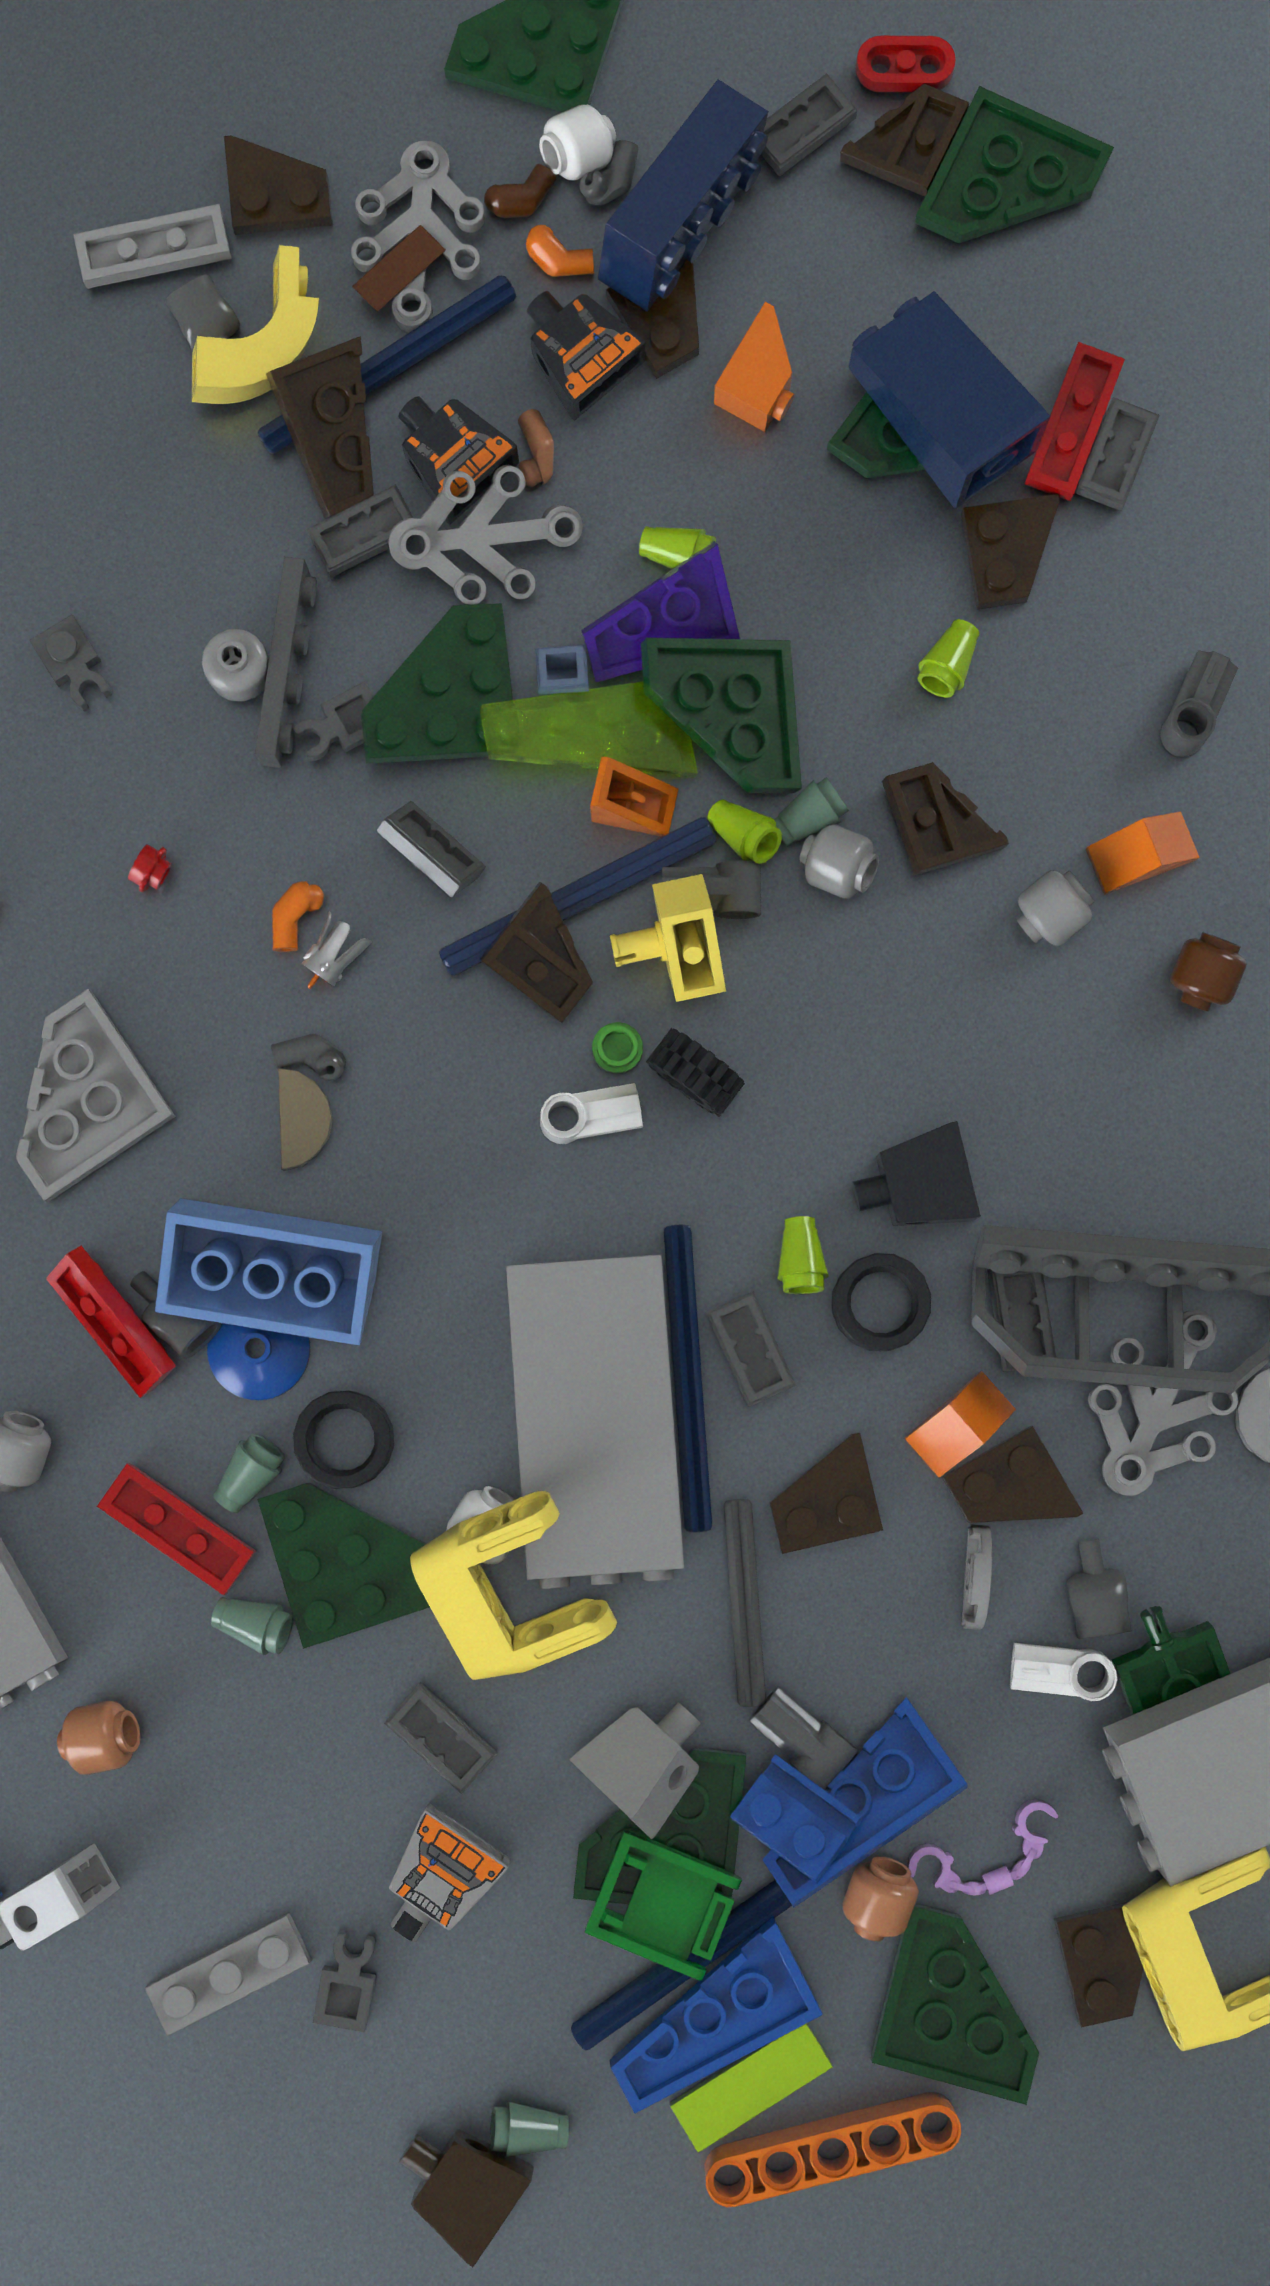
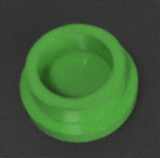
[592,1022,643,1074]

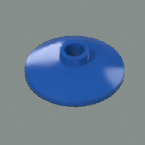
[207,1323,310,1400]

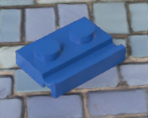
[730,1754,862,1884]

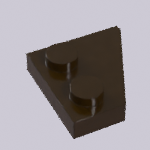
[224,135,333,235]
[606,260,699,379]
[961,494,1060,610]
[882,762,1009,876]
[942,1426,1083,1523]
[1054,1901,1143,2028]

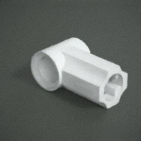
[540,1083,643,1144]
[1010,1643,1117,1701]

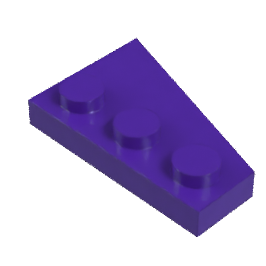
[581,541,740,682]

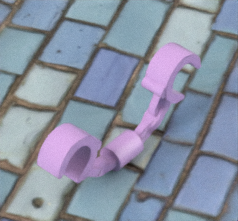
[907,1799,1058,1896]

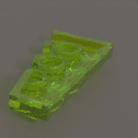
[480,681,698,778]

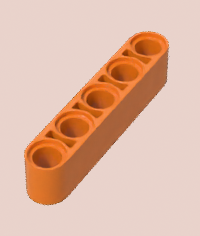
[705,2092,961,2207]

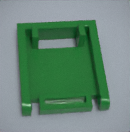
[584,1829,742,1981]

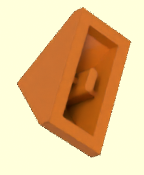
[590,757,679,837]
[1086,811,1200,895]
[904,1371,1016,1478]

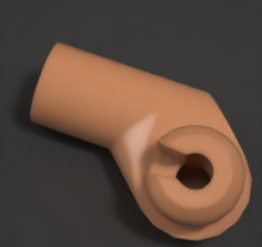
[518,409,554,487]

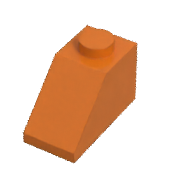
[714,302,795,432]

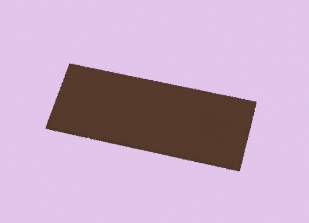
[352,225,446,312]

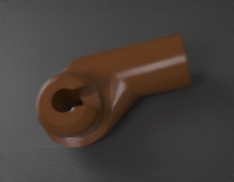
[484,164,556,218]

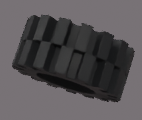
[646,1028,745,1117]

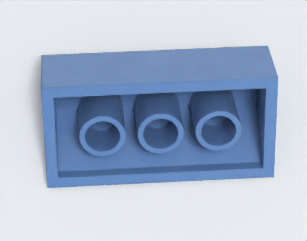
[155,1198,382,1345]

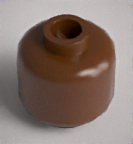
[1170,932,1247,1012]

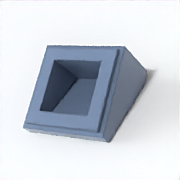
[535,645,589,695]

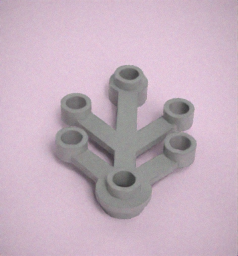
[351,140,485,333]
[388,465,583,605]
[1088,1310,1238,1496]

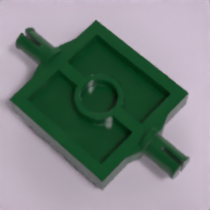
[1111,1606,1231,1715]

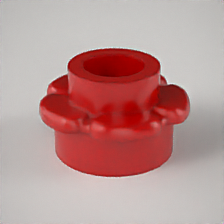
[128,844,172,892]

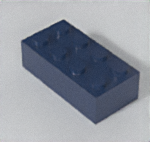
[598,79,769,311]

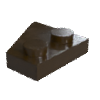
[840,84,969,196]
[480,882,593,1023]
[769,1433,883,1554]

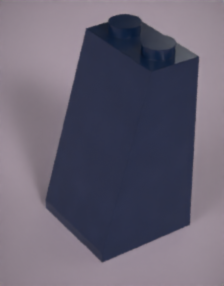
[849,291,1050,509]

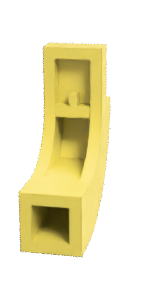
[192,245,319,404]

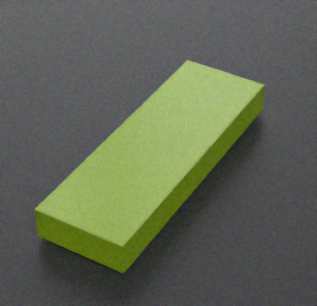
[670,2023,833,2153]

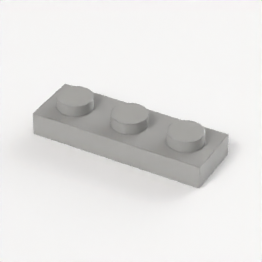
[73,204,232,289]
[145,1912,312,2036]

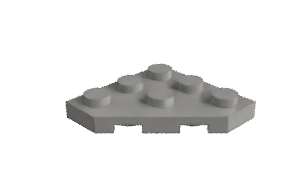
[16,989,176,1202]

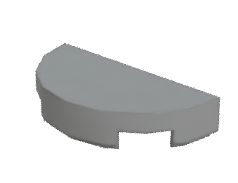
[1234,1366,1270,1463]
[961,1524,992,1630]

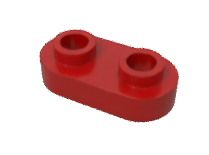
[855,35,956,92]

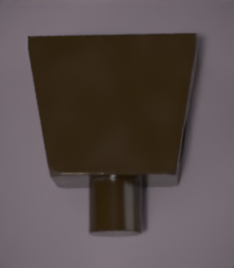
[399,2130,534,2267]

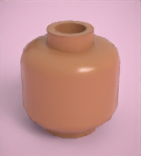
[57,1701,140,1775]
[842,1856,919,1941]

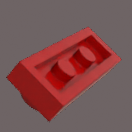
[1024,342,1125,501]
[46,1245,176,1398]
[97,1463,257,1595]

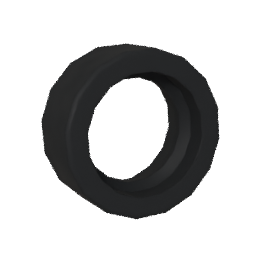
[832,1253,931,1351]
[293,1390,394,1489]

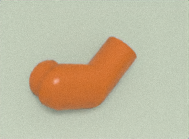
[526,225,594,277]
[272,881,324,952]

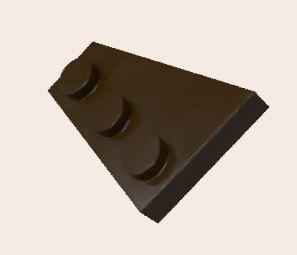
[266,336,374,518]

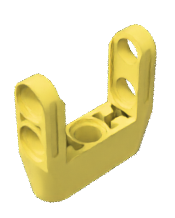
[410,1491,617,1680]
[1122,1846,1270,2051]

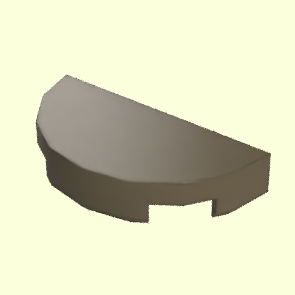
[278,1068,333,1171]

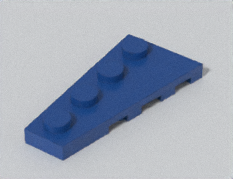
[762,1697,968,1908]
[609,1916,823,2114]

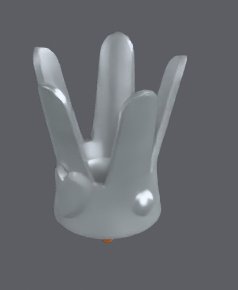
[301,911,372,989]

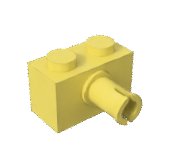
[610,874,726,1002]

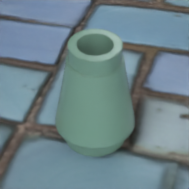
[774,777,849,847]
[213,1433,285,1513]
[211,1597,293,1655]
[490,2101,569,2158]

